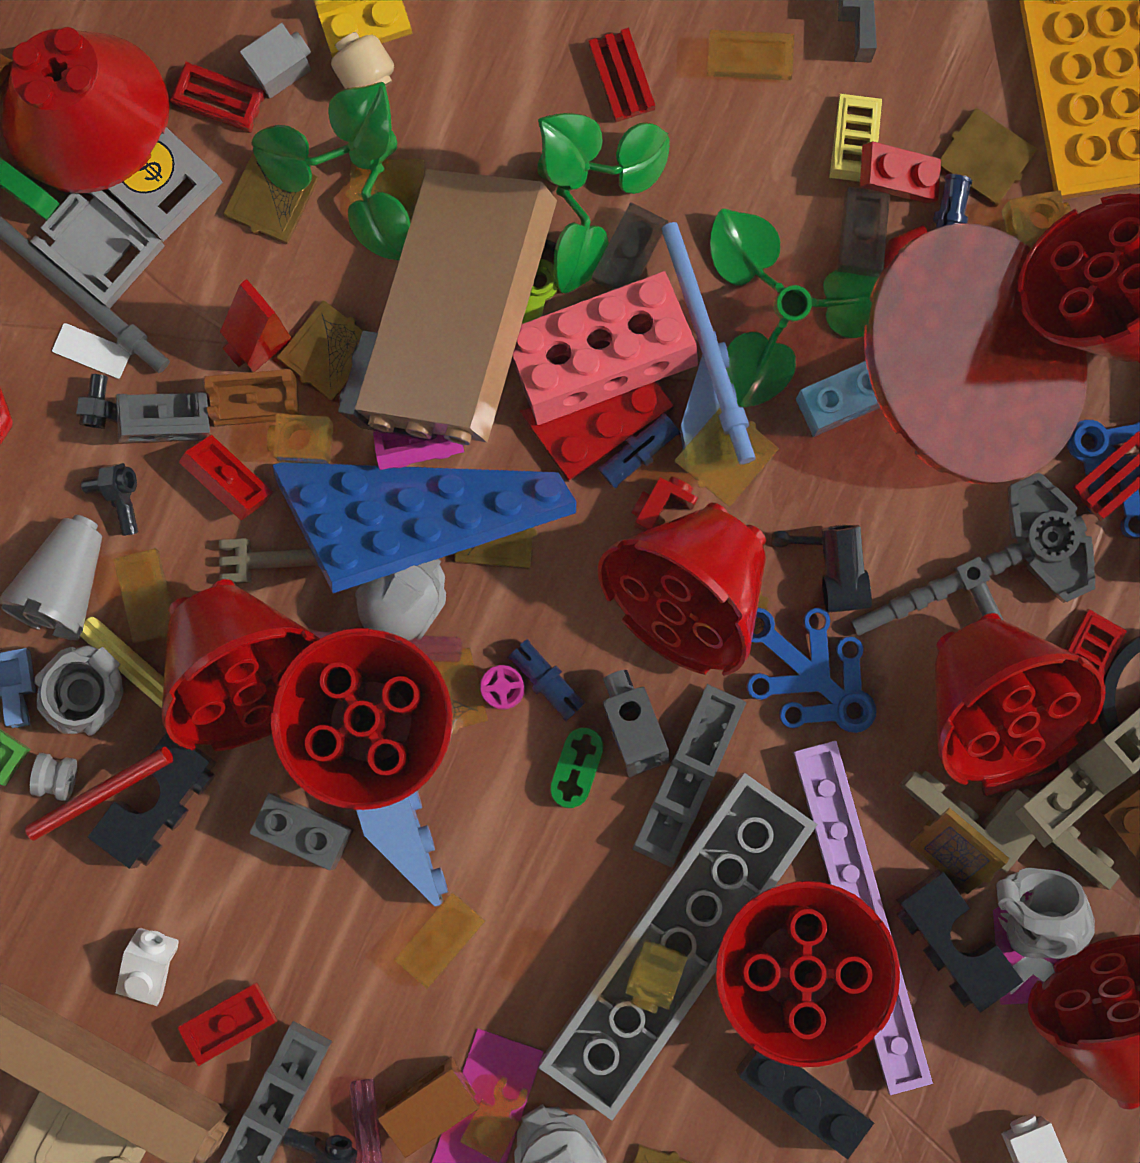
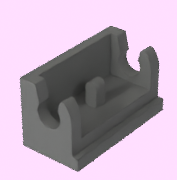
[116,392,210,443]

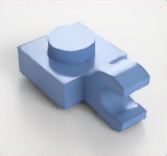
[0,648,36,728]

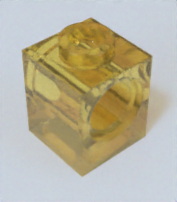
[1002,190,1071,251]
[267,414,333,464]
[625,939,688,1013]

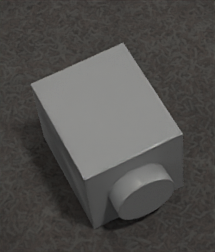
[240,23,311,98]

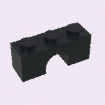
[88,732,217,869]
[896,869,1024,1013]
[735,1048,874,1160]

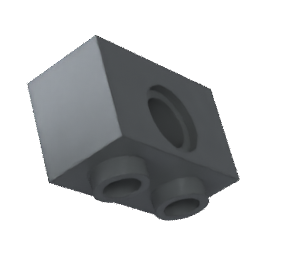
[250,793,354,871]

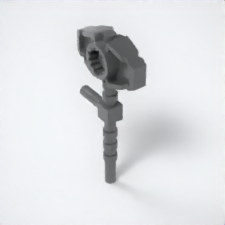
[851,472,1095,636]

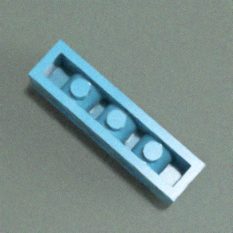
[796,320,977,437]

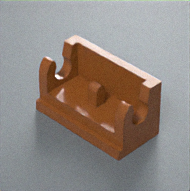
[204,369,300,427]
[378,1056,479,1158]

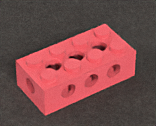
[512,271,698,425]

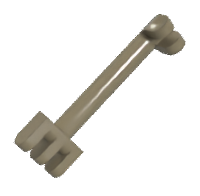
[219,538,319,584]

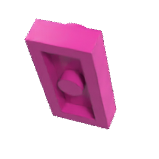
[373,431,464,470]

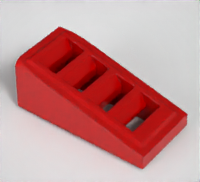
[1065,609,1127,678]

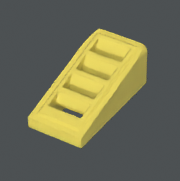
[829,94,882,182]

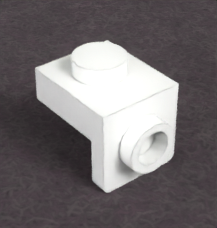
[115,928,179,1006]

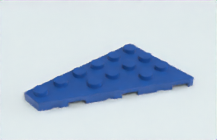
[273,462,576,593]

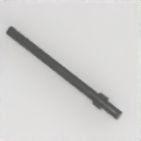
[0,216,170,373]

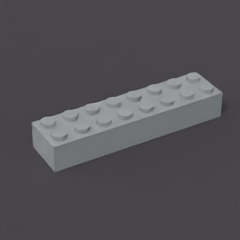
[539,773,818,1120]

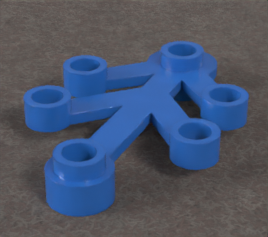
[1066,420,1140,539]
[746,608,876,733]

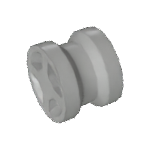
[30,753,77,801]

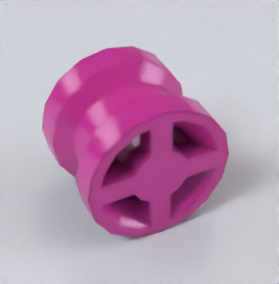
[481,665,525,710]

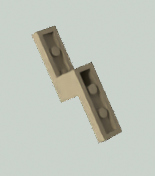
[1015,708,1140,848]
[899,771,1121,890]

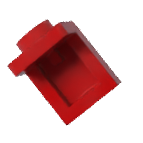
[631,476,698,532]

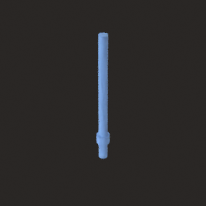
[661,222,756,464]

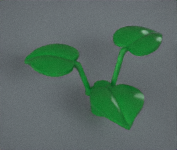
[251,82,411,260]
[537,113,670,293]
[710,208,902,407]

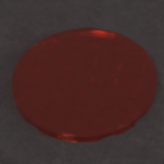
[864,224,1088,485]

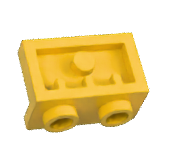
[314,0,413,58]

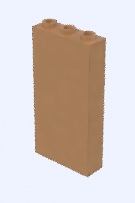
[355,169,557,445]
[0,984,231,1163]

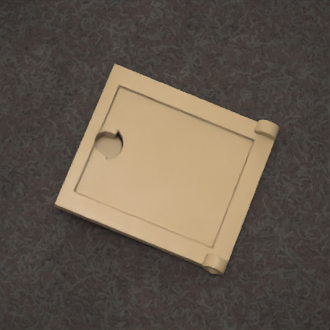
[2,1092,146,1163]

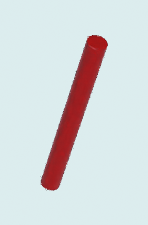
[25,747,173,841]

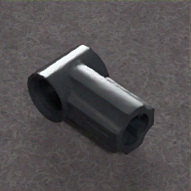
[822,524,872,613]

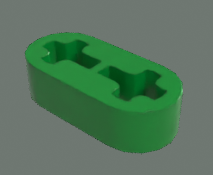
[0,158,60,221]
[551,727,603,808]

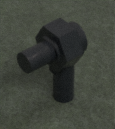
[76,374,117,429]
[81,463,139,536]
[284,1128,358,1163]

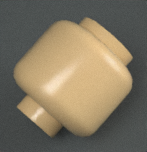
[331,32,394,89]

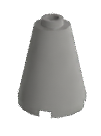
[0,515,102,640]

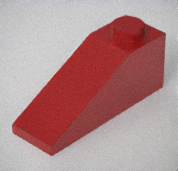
[220,279,292,372]

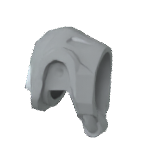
[355,559,446,641]
[35,646,124,736]
[996,868,1095,959]
[514,1104,607,1163]

